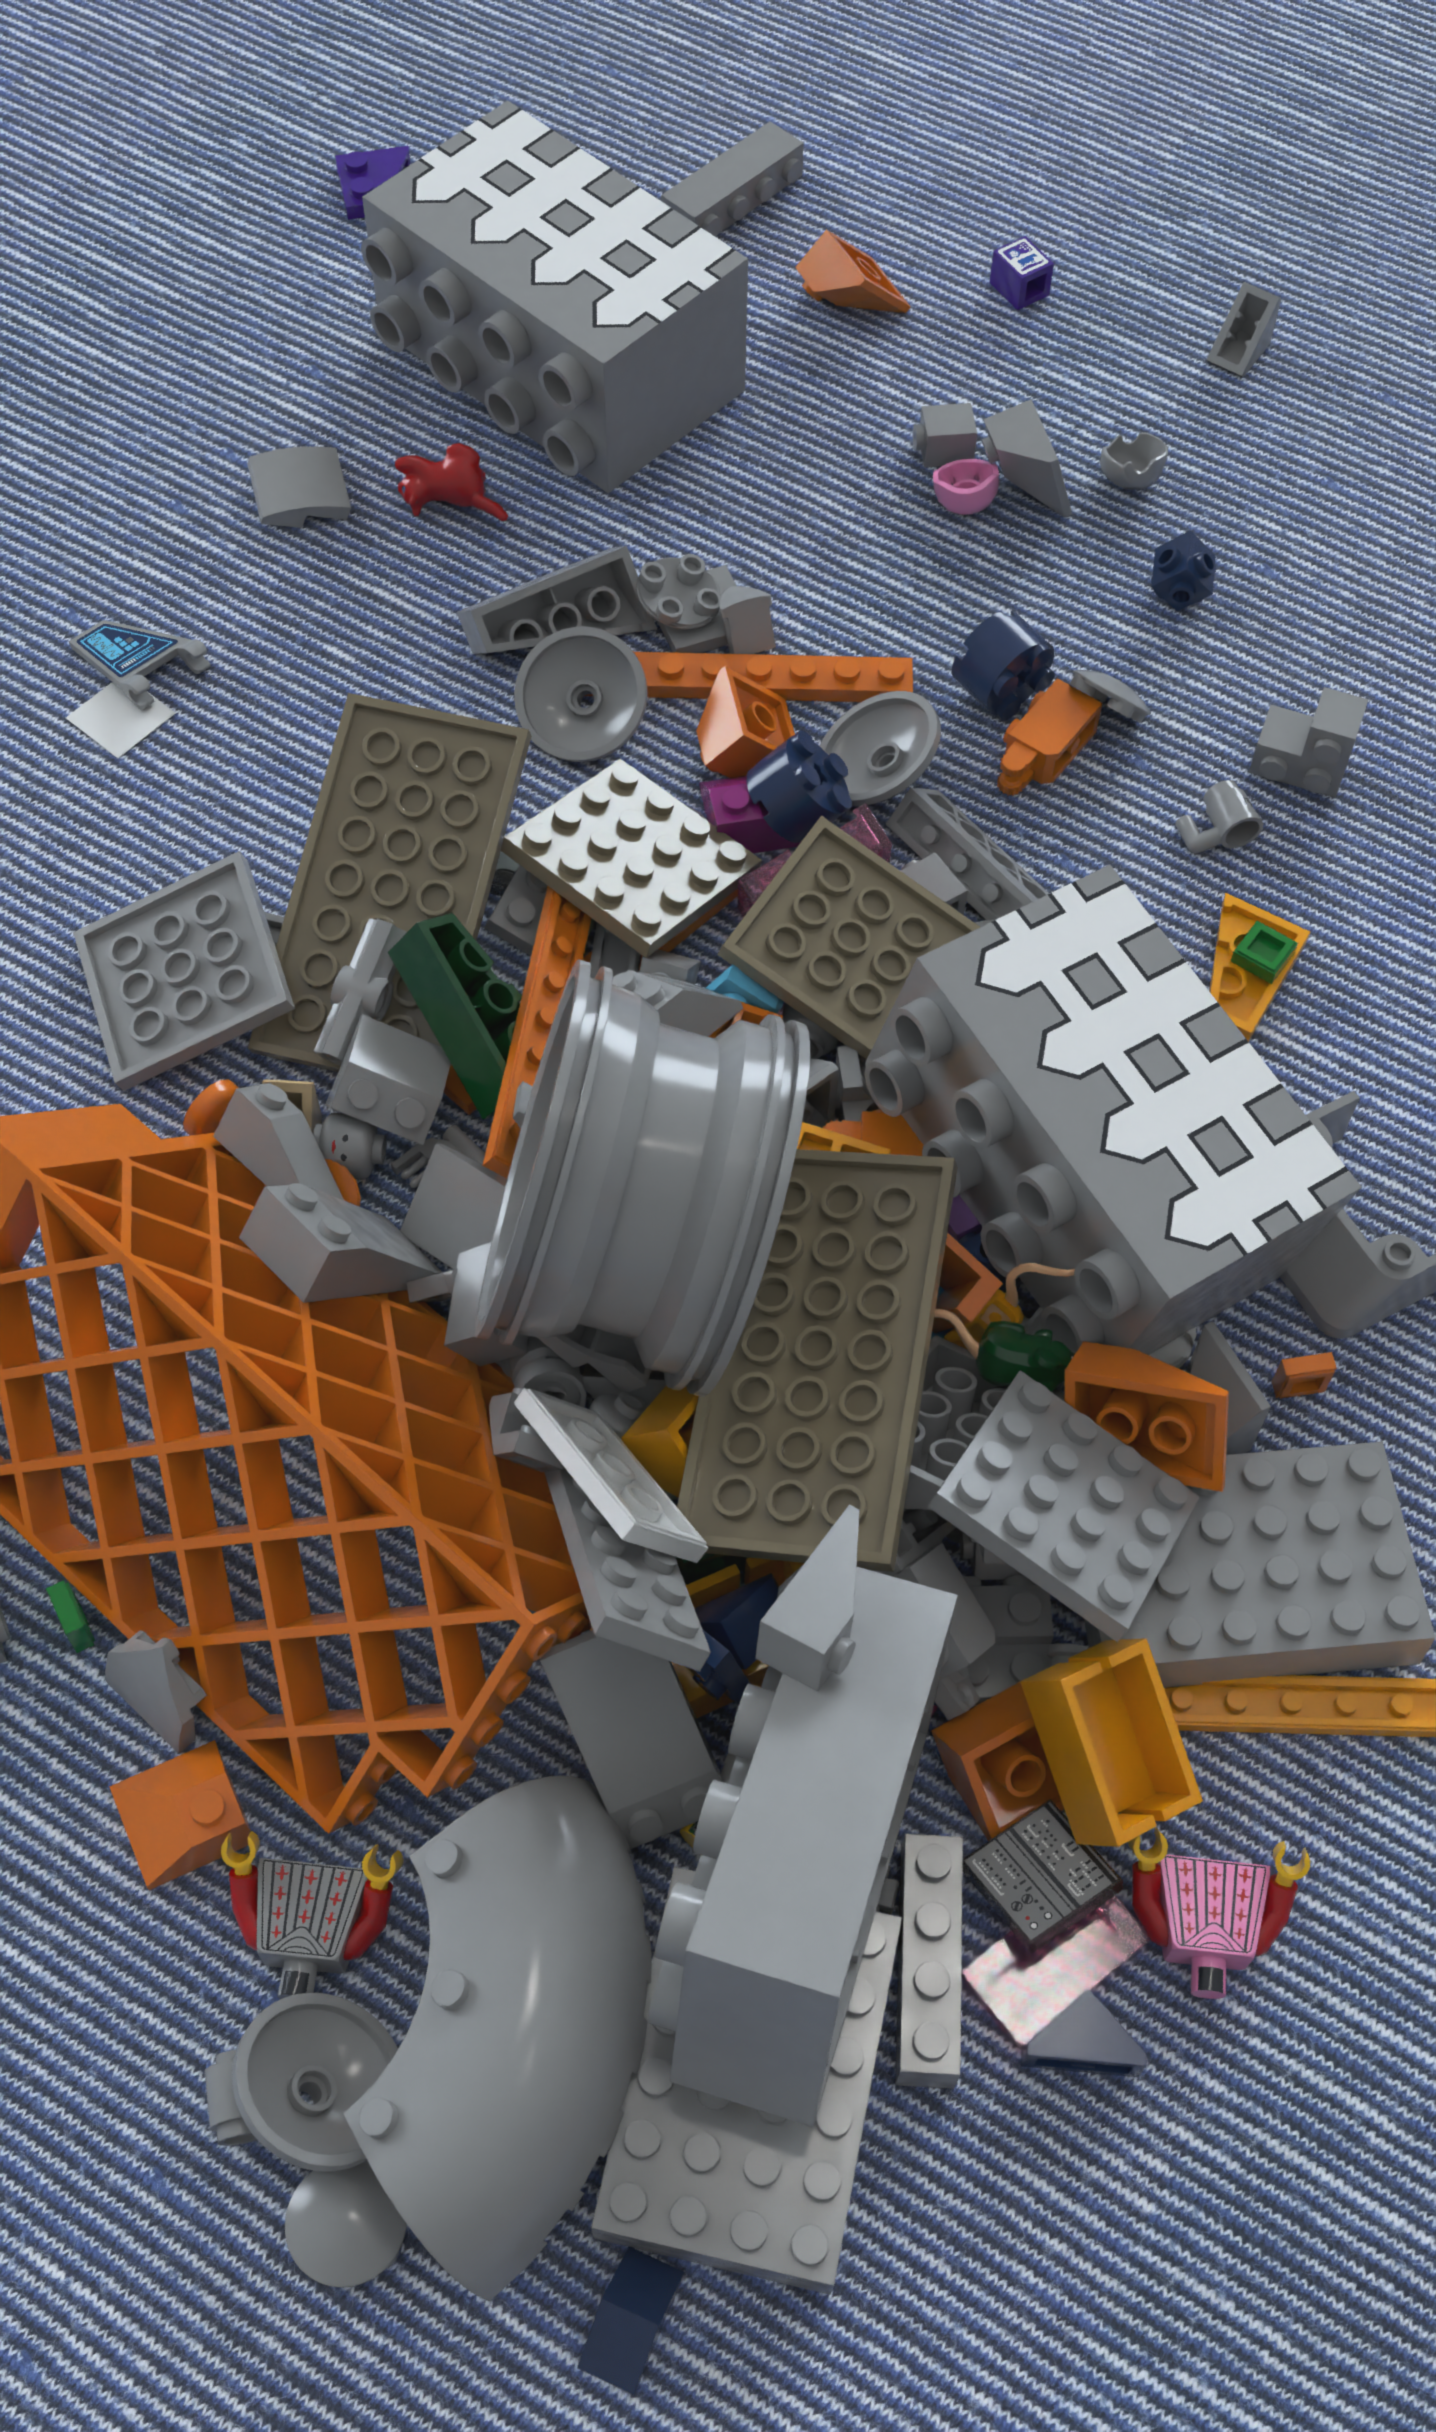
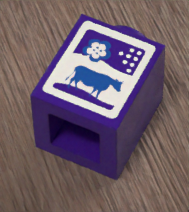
[989,236,1054,311]

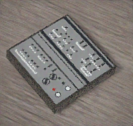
[962,1799,1123,1954]

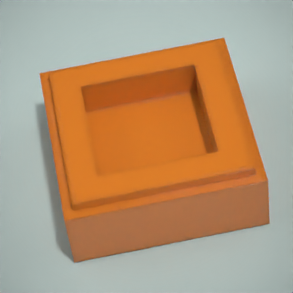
[1272,1352,1337,1399]

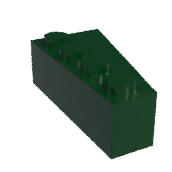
[388,913,522,1120]

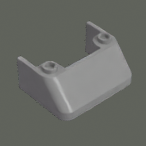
[1280,1091,1436,1339]

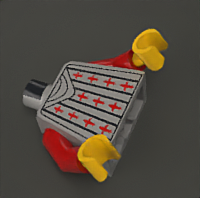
[221,1831,403,1999]

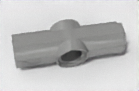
[314,918,407,1066]

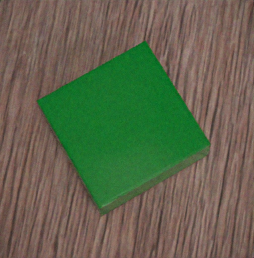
[1231,921,1298,984]
[46,1580,96,1653]

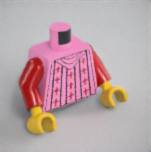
[1128,1827,1310,1999]

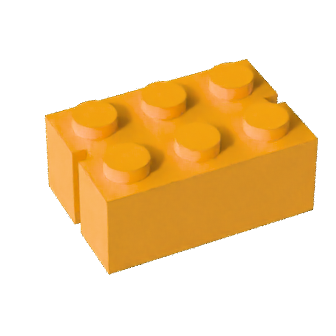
[1020,1638,1203,1847]

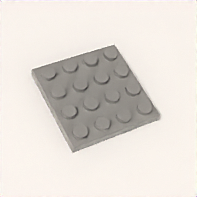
[73,851,295,1091]
[927,1370,1200,1642]

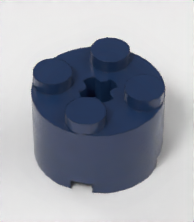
[952,611,1055,720]
[746,730,852,843]

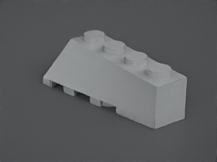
[456,546,657,654]

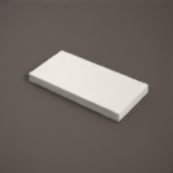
[514,1388,708,1563]

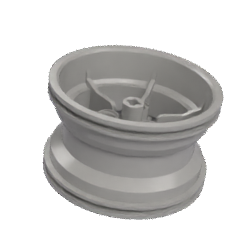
[475,960,810,1397]

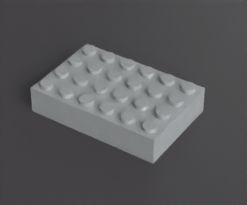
[1084,1441,1436,1688]
[591,1867,902,2295]

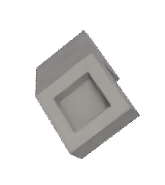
[489,1388,564,1472]

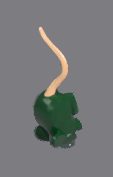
[934,1309,1075,1392]

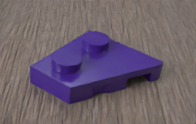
[335,146,410,220]

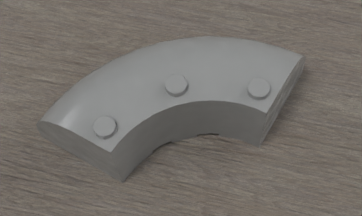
[343,1775,652,2301]

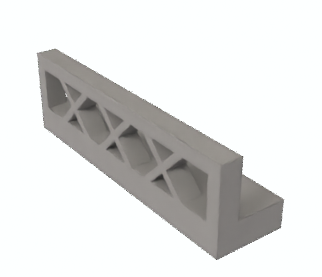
[886,788,1049,920]

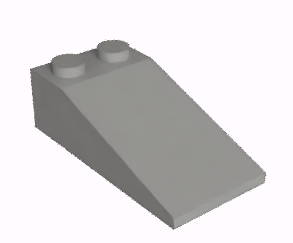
[400,1143,507,1269]
[239,1183,443,1303]
[540,1630,723,1849]

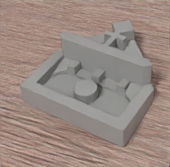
[105,1630,207,1754]

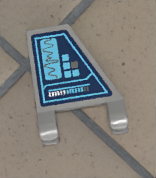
[69,620,211,710]

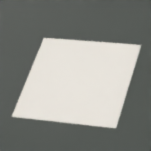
[66,682,176,758]

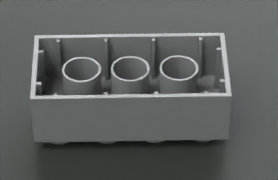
[648,1566,958,2127]

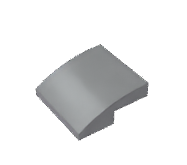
[247,446,351,528]

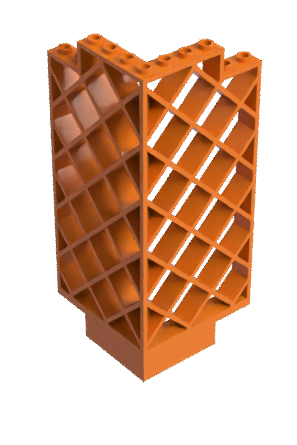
[0,1104,592,1834]

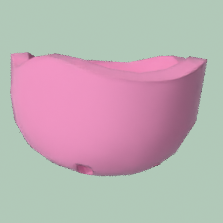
[933,459,999,515]

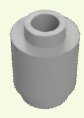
[204,2050,257,2146]

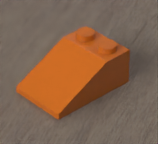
[1064,1341,1229,1492]

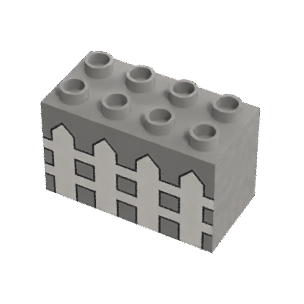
[361,100,748,494]
[865,865,1362,1355]

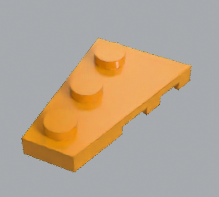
[1209,893,1310,1042]

